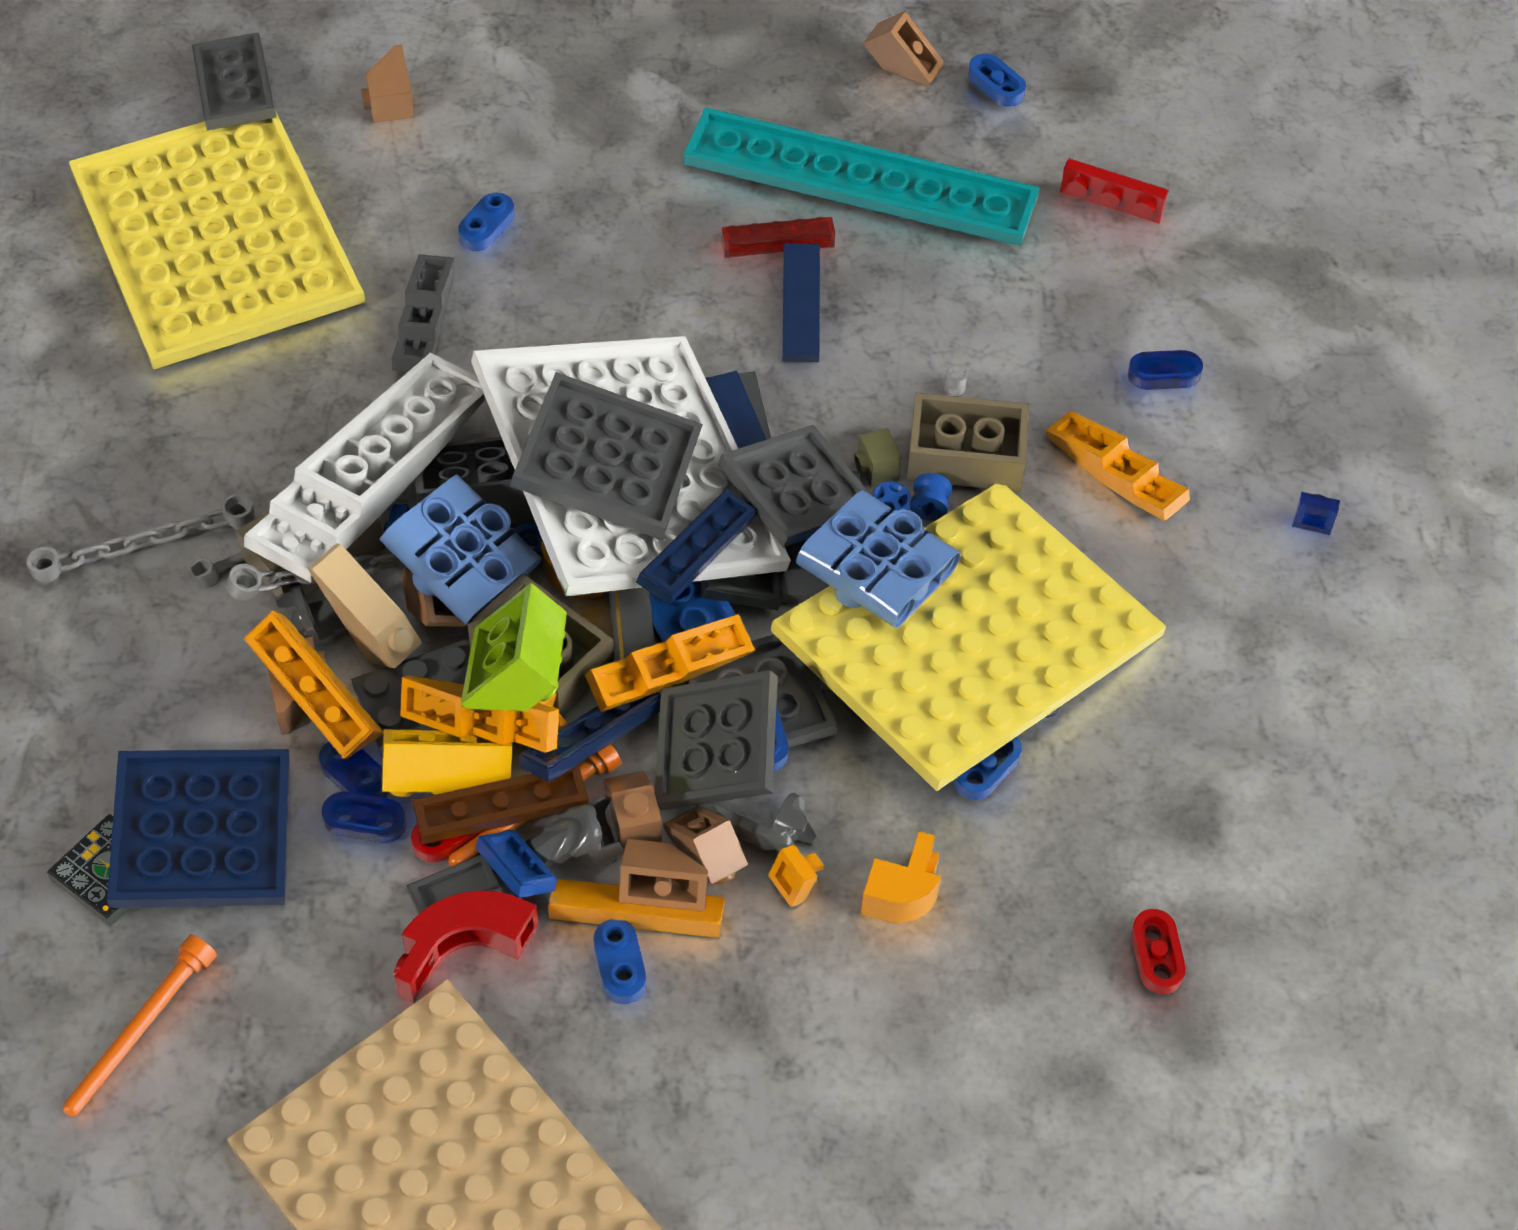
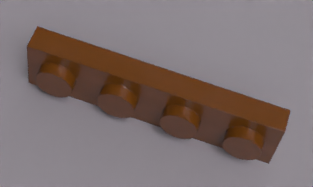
[412,764,589,845]

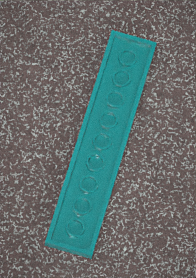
[683,107,1040,246]

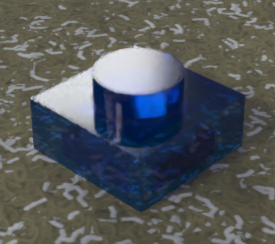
[1292,492,1340,535]

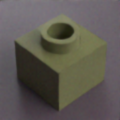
[854,428,902,487]

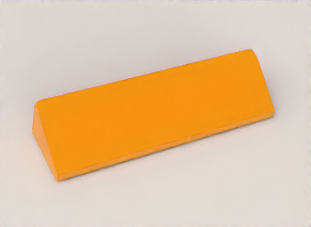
[243,610,383,759]
[548,878,725,938]

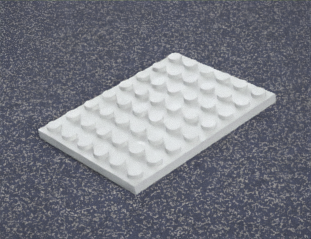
[471,336,791,596]

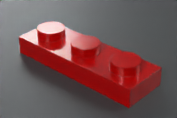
[1060,158,1169,224]

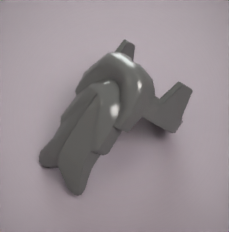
[275,583,348,646]
[713,793,817,854]
[525,795,625,868]

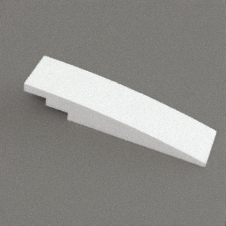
[244,353,486,583]

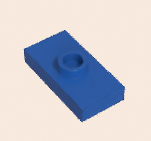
[476,830,557,898]

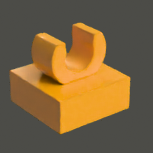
[768,844,825,907]

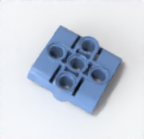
[380,474,542,626]
[796,490,961,629]

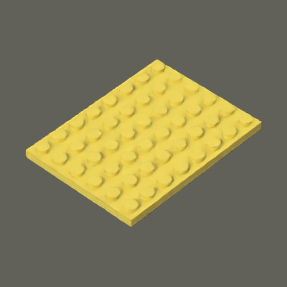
[68,111,365,370]
[771,484,1166,791]

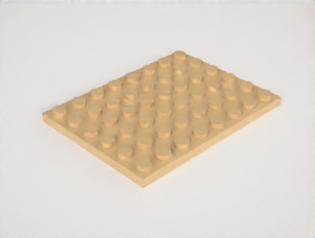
[227,979,663,1230]

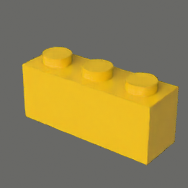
[382,729,512,797]

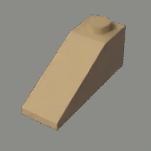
[307,543,422,669]

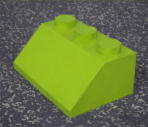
[461,583,567,711]

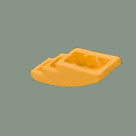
[1045,410,1190,521]
[585,614,755,712]
[400,676,559,753]

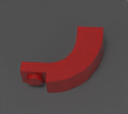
[393,891,539,1003]

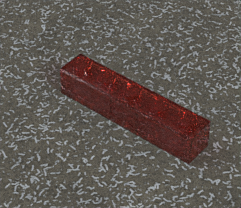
[721,217,835,258]

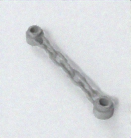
[27,493,255,583]
[226,553,406,601]

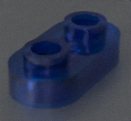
[1127,350,1203,390]
[319,741,389,807]
[322,791,407,844]

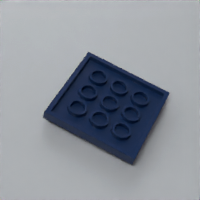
[107,749,290,908]

